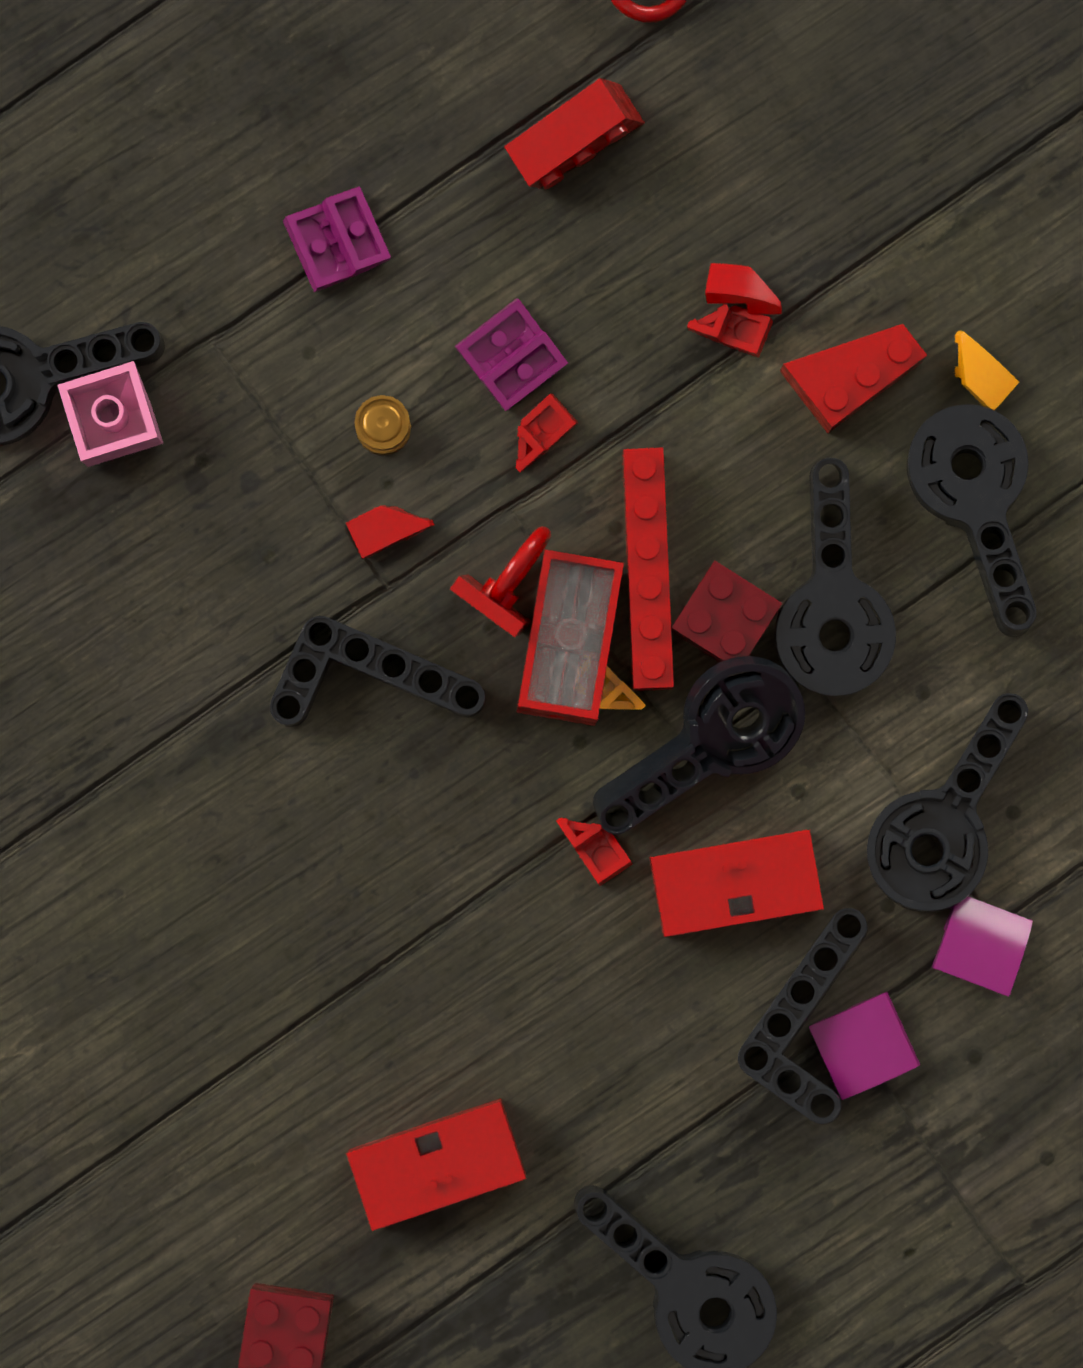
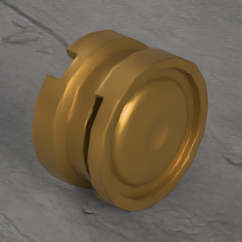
[354,395,411,456]

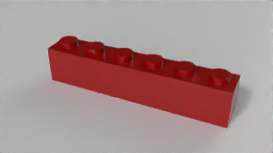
[622,447,674,691]

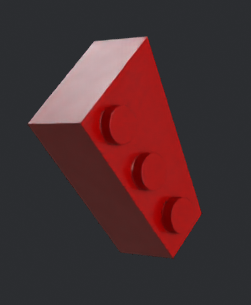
[504,78,645,189]
[780,324,927,433]

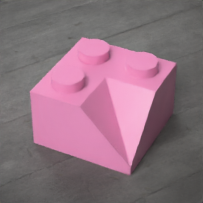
[57,361,163,467]

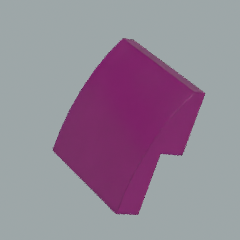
[283,186,391,293]
[454,298,568,411]
[932,896,1033,997]
[809,991,920,1100]

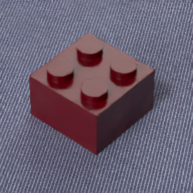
[671,560,782,663]
[238,1283,334,1368]

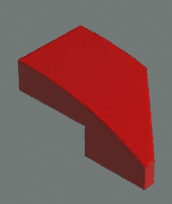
[705,263,782,314]
[687,304,773,358]
[516,394,578,473]
[346,505,434,559]
[556,818,633,886]

